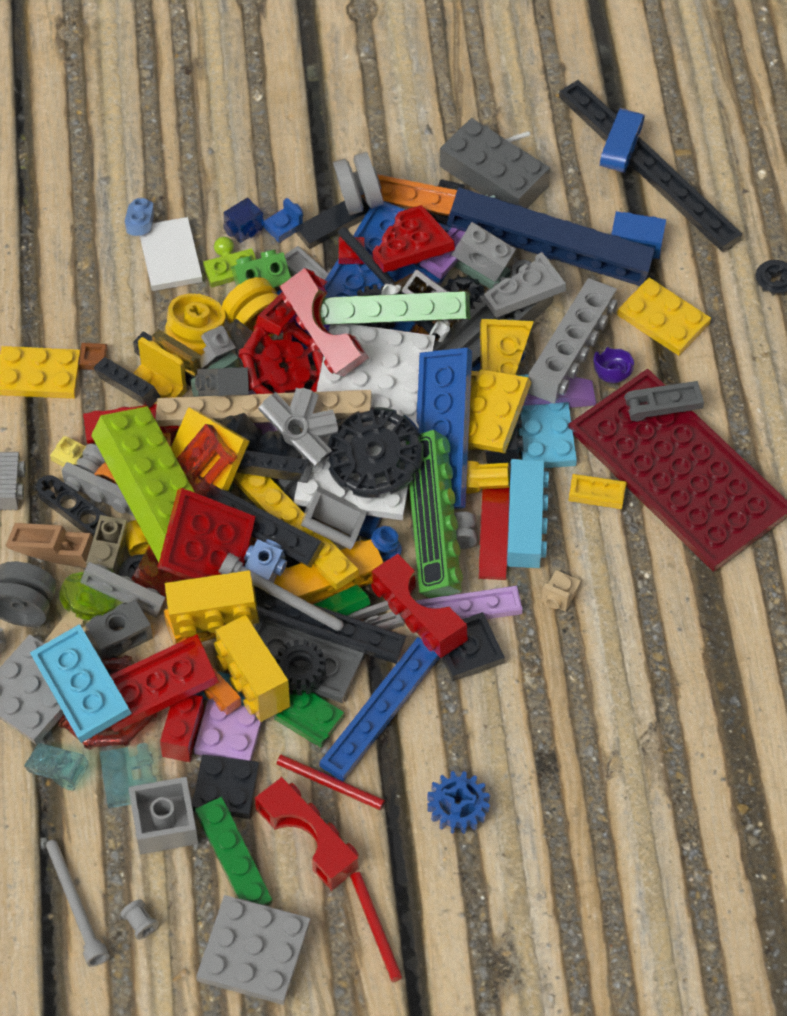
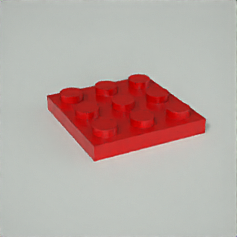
[157,488,256,580]

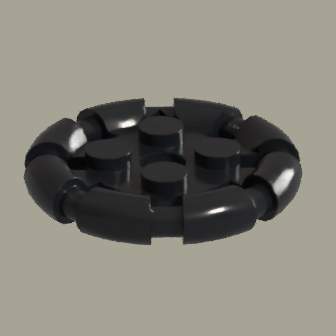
[326,407,424,499]

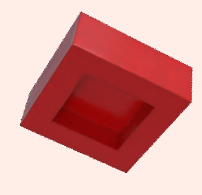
[339,237,365,264]

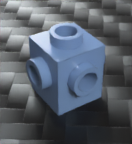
[244,539,287,583]

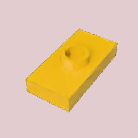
[568,474,626,509]

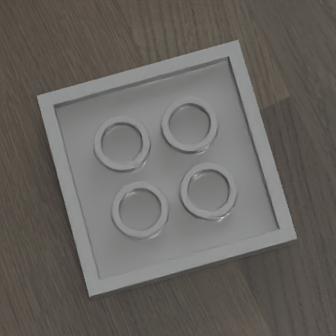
[0,634,64,745]
[196,895,311,1005]

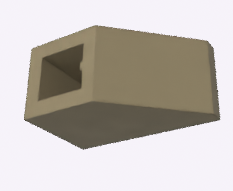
[86,515,128,575]

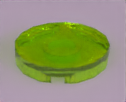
[59,572,115,620]

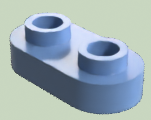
[125,198,154,236]

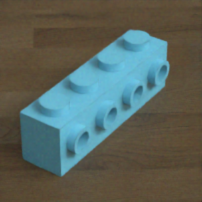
[507,459,549,568]

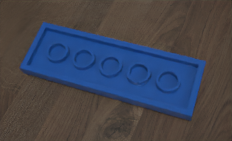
[416,348,472,509]

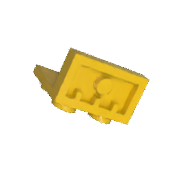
[133,337,187,404]

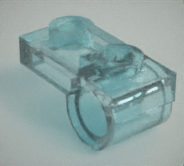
[24,743,89,791]

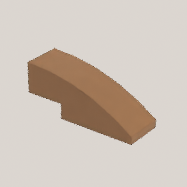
[6,523,93,568]

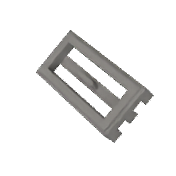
[347,601,404,630]

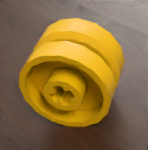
[222,277,278,343]
[164,293,226,359]

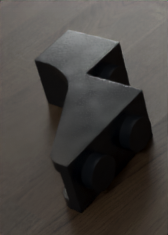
[218,413,301,458]

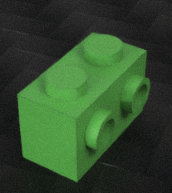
[231,249,291,287]

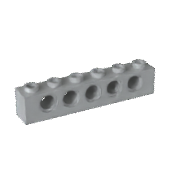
[528,278,618,404]

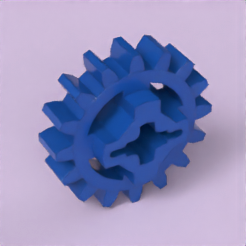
[427,771,490,834]

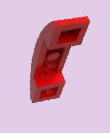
[478,488,509,580]

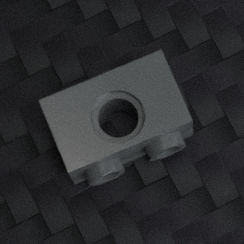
[195,367,249,396]
[85,600,153,663]

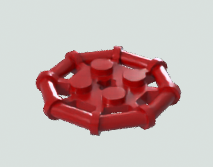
[238,321,324,394]

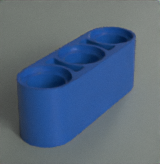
[599,108,645,173]

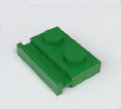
[274,690,344,748]

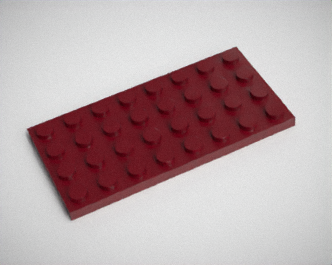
[568,368,787,572]

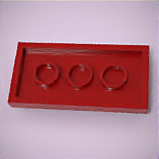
[110,634,219,732]

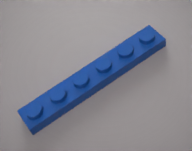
[319,637,440,782]

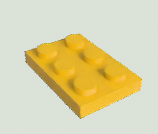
[617,278,711,356]
[0,346,80,399]
[468,369,531,453]

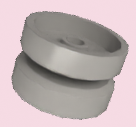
[333,151,384,216]

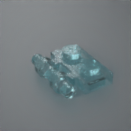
[99,743,157,808]

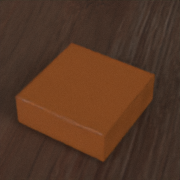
[78,343,108,370]

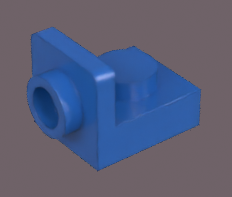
[263,198,304,243]

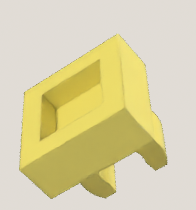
[50,436,86,467]

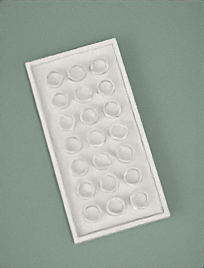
[294,324,435,520]

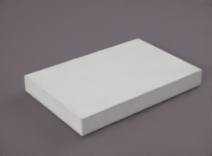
[140,217,202,291]

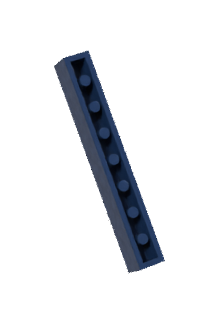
[446,187,654,286]

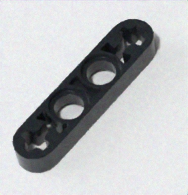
[36,475,107,538]

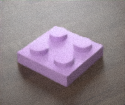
[194,699,262,761]

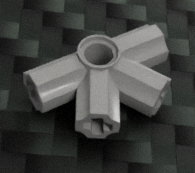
[259,388,338,468]

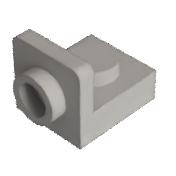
[197,326,236,369]

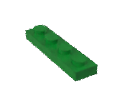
[195,797,273,906]

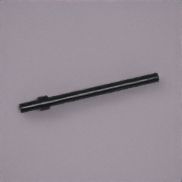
[338,227,440,339]

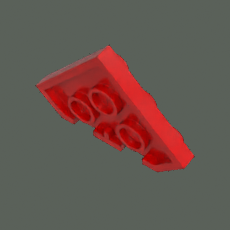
[373,205,455,273]

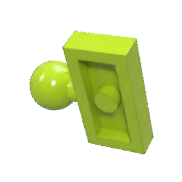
[203,236,256,288]

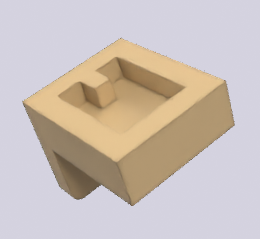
[541,570,581,612]

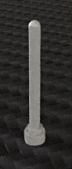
[219,553,344,631]
[46,840,110,967]

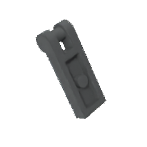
[624,381,704,421]

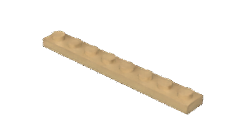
[156,390,372,426]

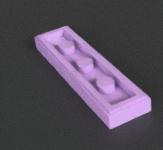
[415,586,522,619]

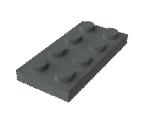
[255,618,365,704]

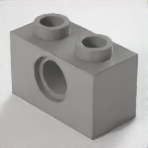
[452,222,516,282]

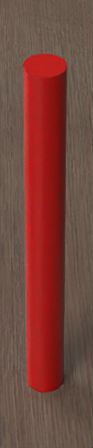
[276,754,385,811]
[350,872,403,982]

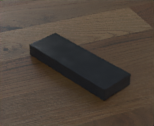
[295,196,370,249]

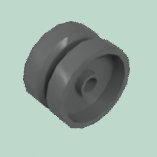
[0,561,57,627]

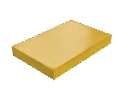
[171,407,249,491]

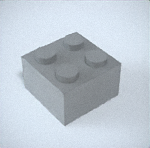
[128,777,198,855]

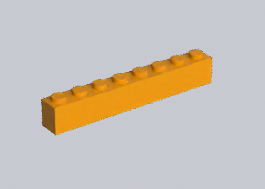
[164,539,383,645]

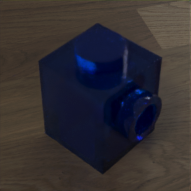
[223,197,264,243]

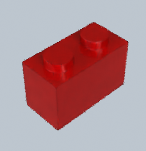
[160,695,204,762]

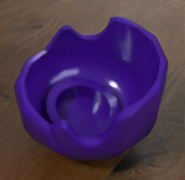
[593,347,634,384]

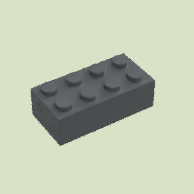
[440,118,550,208]

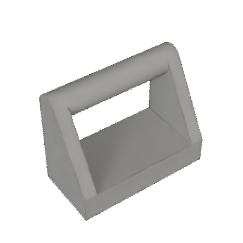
[301,487,367,550]

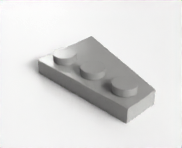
[484,252,566,318]

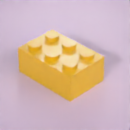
[165,570,259,637]
[214,615,290,722]

